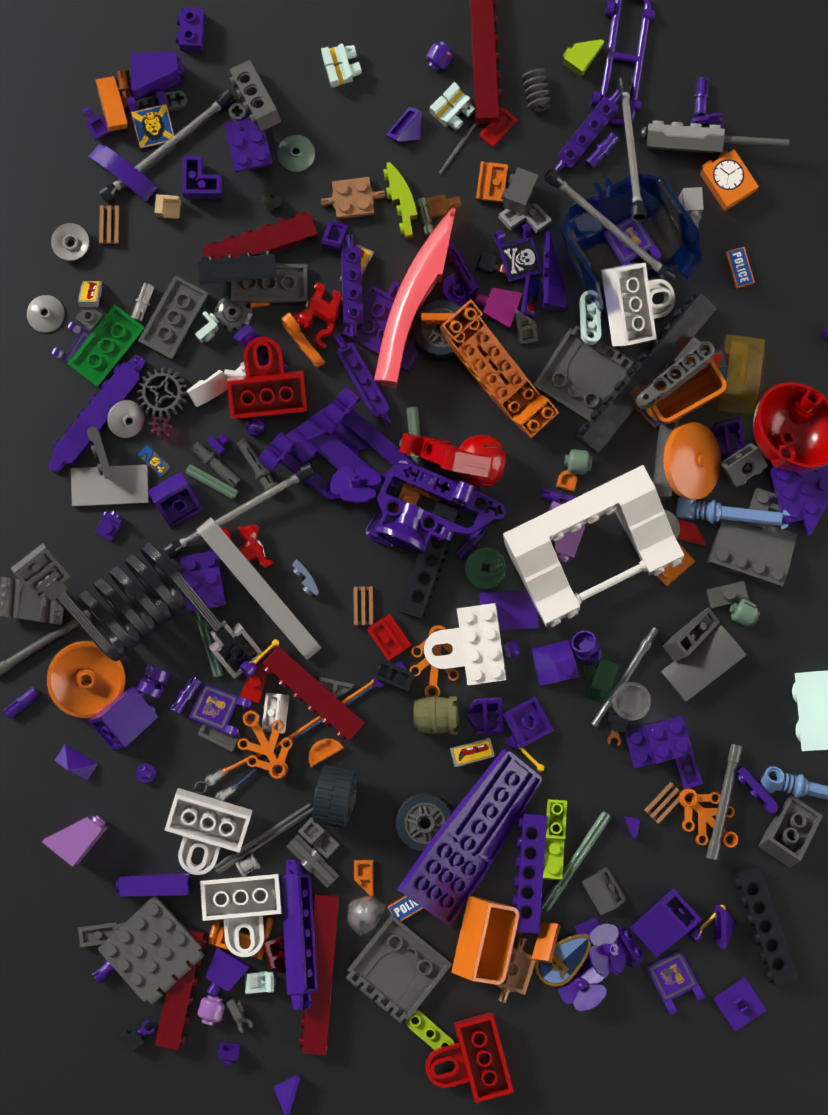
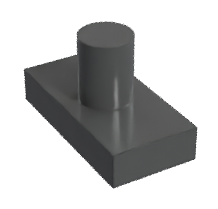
[706,581,749,608]

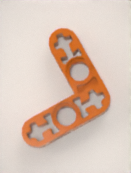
[281,313,325,369]

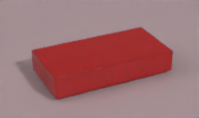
[479,107,518,148]

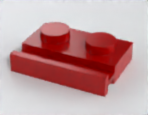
[367,613,411,661]

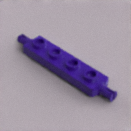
[554,89,623,173]
[341,235,363,338]
[335,334,392,427]

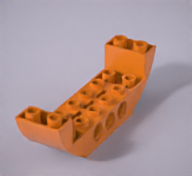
[440,299,559,438]

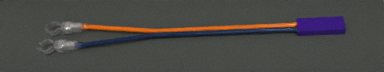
[195,660,407,801]

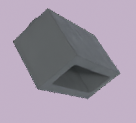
[501,167,539,215]

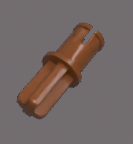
[117,70,132,109]

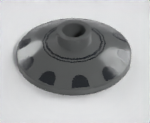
[214,295,252,333]

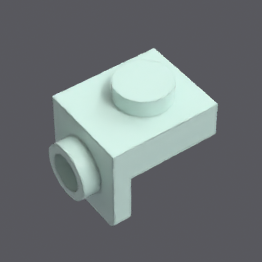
[195,311,219,343]
[244,971,276,994]

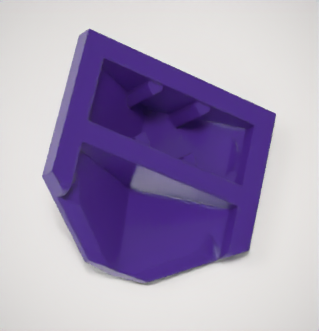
[711,417,746,458]
[467,698,503,735]

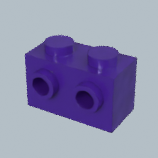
[176,7,206,52]

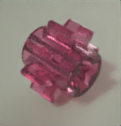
[148,415,173,438]

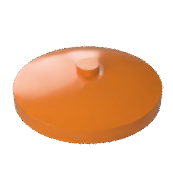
[663,422,721,500]
[47,641,125,718]

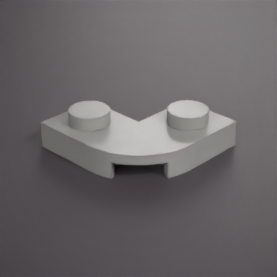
[498,203,552,233]

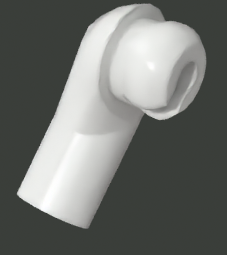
[224,362,246,378]

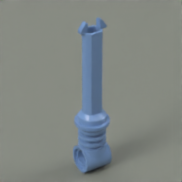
[675,497,790,529]
[760,766,828,800]

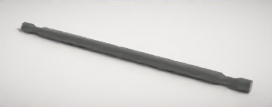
[438,120,477,175]

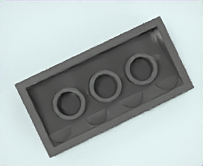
[653,420,679,501]
[660,625,746,702]

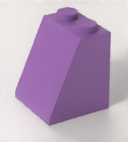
[549,501,586,562]
[42,815,108,867]

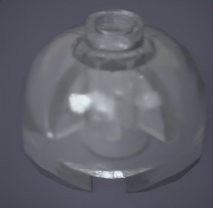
[612,682,651,721]
[347,896,385,936]

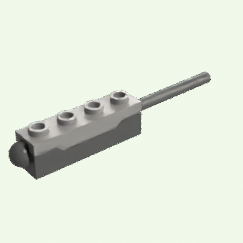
[638,121,790,154]

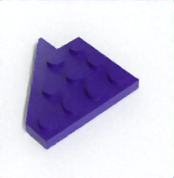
[342,280,418,371]
[770,464,828,536]

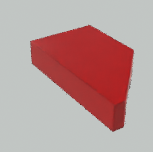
[677,519,706,547]

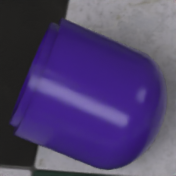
[502,639,520,659]

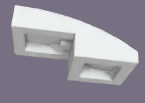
[187,370,227,407]

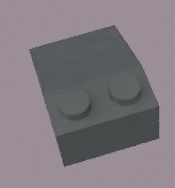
[758,794,823,868]

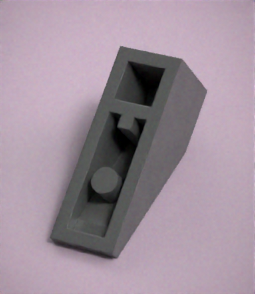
[662,607,720,661]

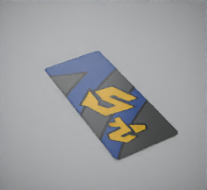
[138,445,171,477]

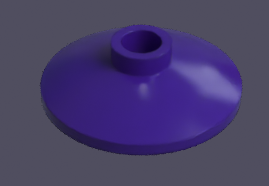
[442,274,476,307]

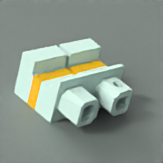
[321,43,362,88]
[429,82,475,131]

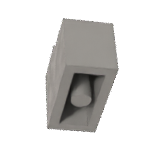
[678,187,704,236]

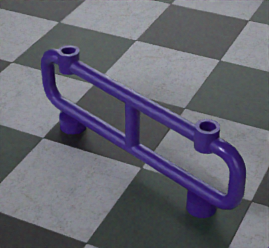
[591,0,655,126]

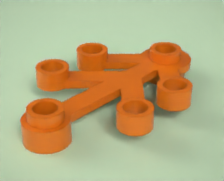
[409,625,459,697]
[237,710,293,779]
[679,789,738,847]

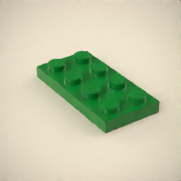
[67,304,145,388]

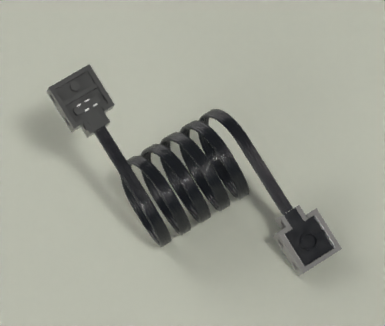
[11,542,263,679]

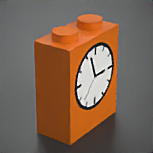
[700,149,759,211]

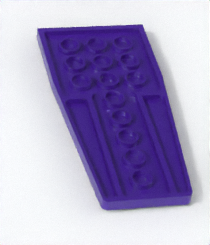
[397,749,542,927]

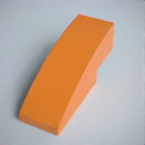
[96,76,127,132]

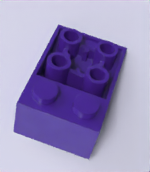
[630,888,702,957]

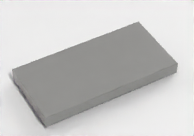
[71,465,149,507]

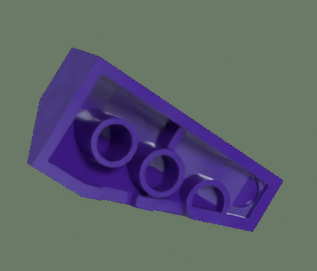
[541,232,569,312]

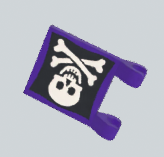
[493,223,543,282]

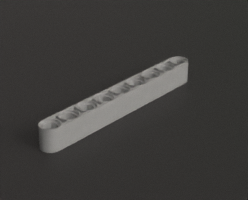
[196,517,322,660]

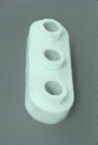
[579,291,601,345]

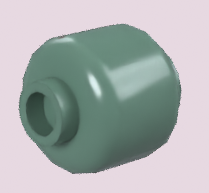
[564,449,592,475]
[730,599,760,627]

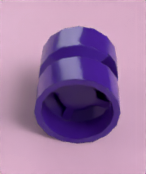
[571,630,602,665]
[137,664,170,699]

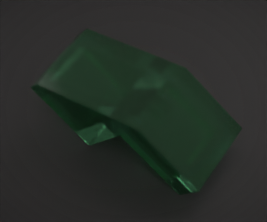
[586,658,619,703]

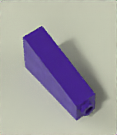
[116,873,192,897]

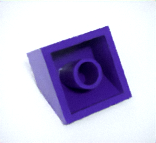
[148,472,204,529]

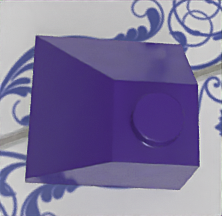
[531,640,579,686]

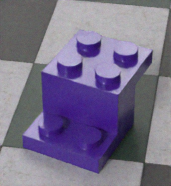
[224,117,272,173]
[180,551,226,612]
[623,716,693,769]

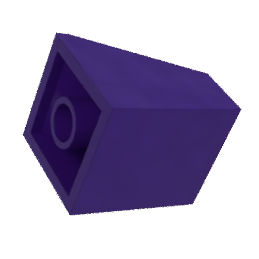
[131,52,184,100]
[88,687,158,750]

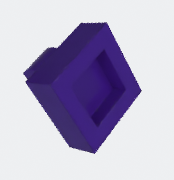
[206,433,229,456]
[218,1042,240,1067]

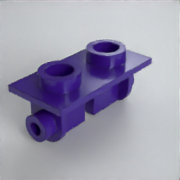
[618,925,644,968]

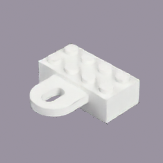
[601,263,675,346]
[424,603,507,685]
[165,788,252,875]
[200,874,283,957]

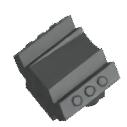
[0,577,64,625]

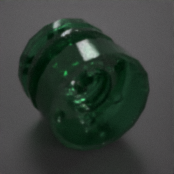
[465,548,506,590]

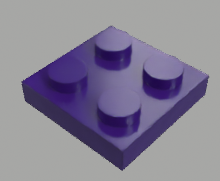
[503,696,554,748]

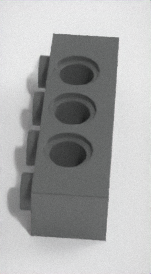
[229,60,281,131]

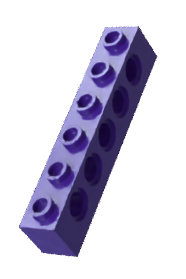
[513,813,547,934]

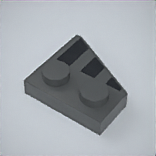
[744,487,780,530]

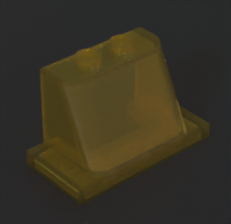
[717,334,765,415]

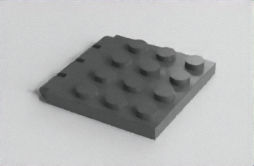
[533,325,634,421]
[97,896,204,1005]
[346,914,452,1023]

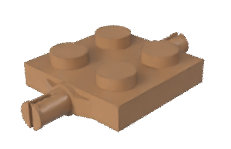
[321,177,385,220]
[494,936,536,1003]

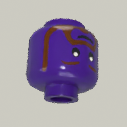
[426,41,454,71]

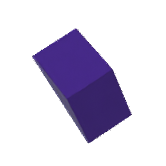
[322,221,348,254]

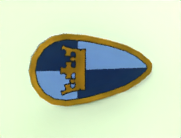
[535,934,591,987]

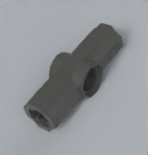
[287,834,339,887]

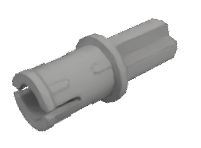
[131,283,154,322]

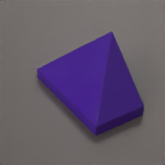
[386,106,422,142]
[55,744,98,780]
[715,905,737,949]
[273,1074,301,1115]

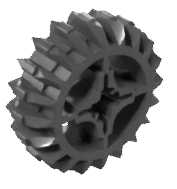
[136,367,189,419]

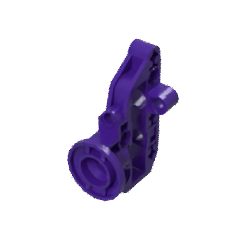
[375,464,506,554]

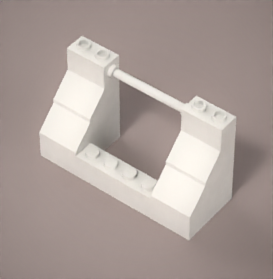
[503,465,684,627]

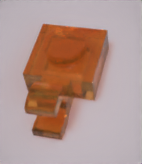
[427,194,461,218]

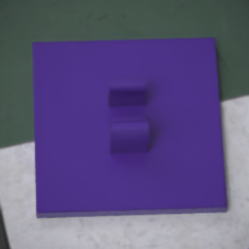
[713,977,767,1032]

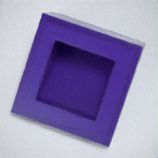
[623,816,640,838]

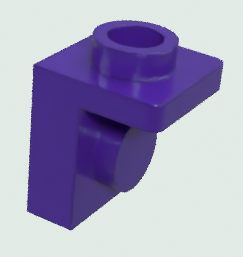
[94,511,124,542]

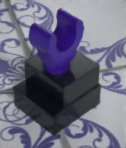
[120,1019,155,1053]

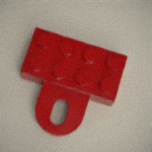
[226,336,308,419]
[425,1012,513,1103]

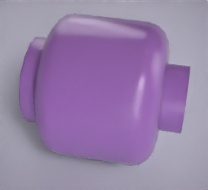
[197,994,226,1025]

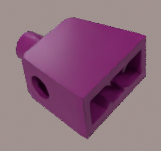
[475,288,523,330]

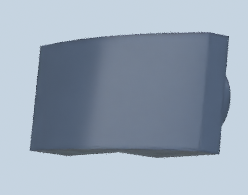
[292,559,319,596]

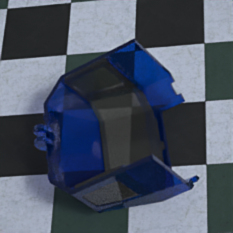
[561,173,702,315]

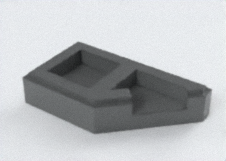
[515,310,538,344]
[319,677,354,698]

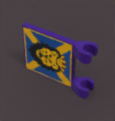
[127,90,175,149]

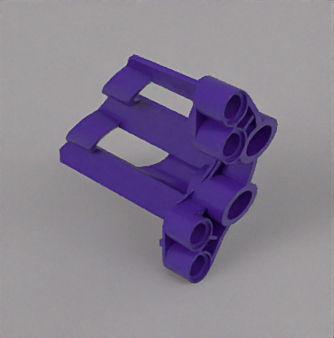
[257,386,420,500]

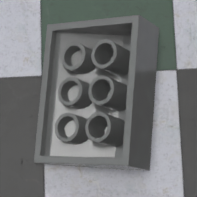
[707,519,797,588]

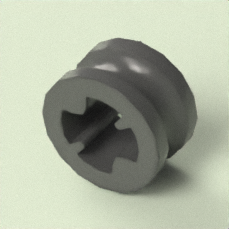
[229,103,246,121]

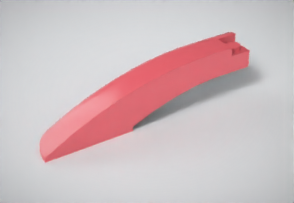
[374,208,456,389]

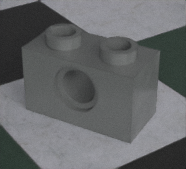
[719,443,768,487]

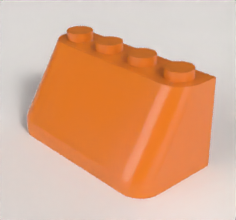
[644,360,727,424]
[451,895,519,985]

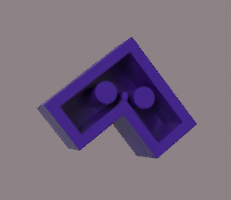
[182,156,223,199]

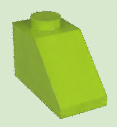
[563,39,604,77]

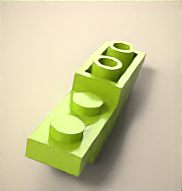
[383,162,417,240]
[543,799,567,880]

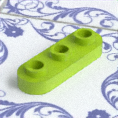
[406,1010,454,1050]

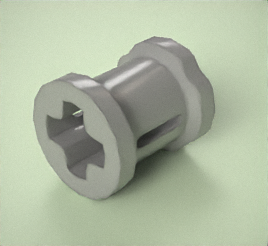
[235,853,261,877]

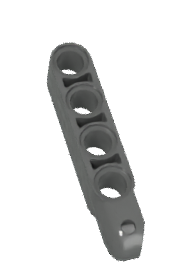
[635,341,715,409]

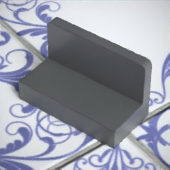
[581,866,627,915]

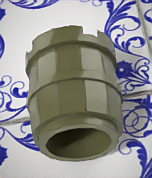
[414,696,459,735]

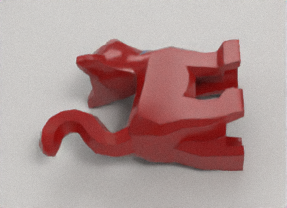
[294,282,343,349]
[220,524,273,568]

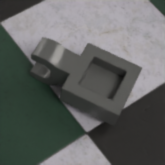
[226,997,253,1033]

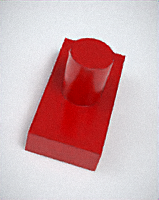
[241,663,268,703]

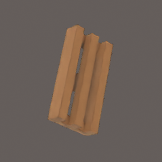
[99,205,120,244]
[353,586,373,625]
[644,782,680,824]

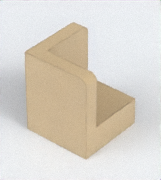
[155,194,181,219]

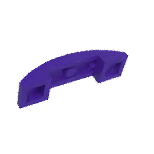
[88,143,158,202]

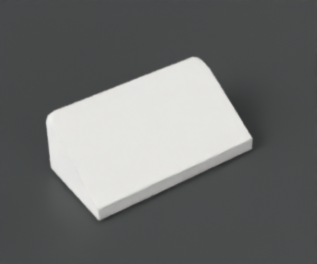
[262,693,289,733]

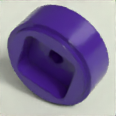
[136,763,156,783]

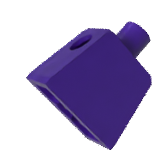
[205,947,250,997]

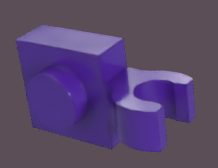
[83,106,110,141]

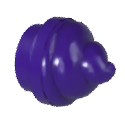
[245,418,265,437]

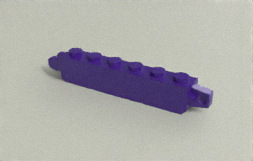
[48,354,146,473]
[281,860,318,1010]

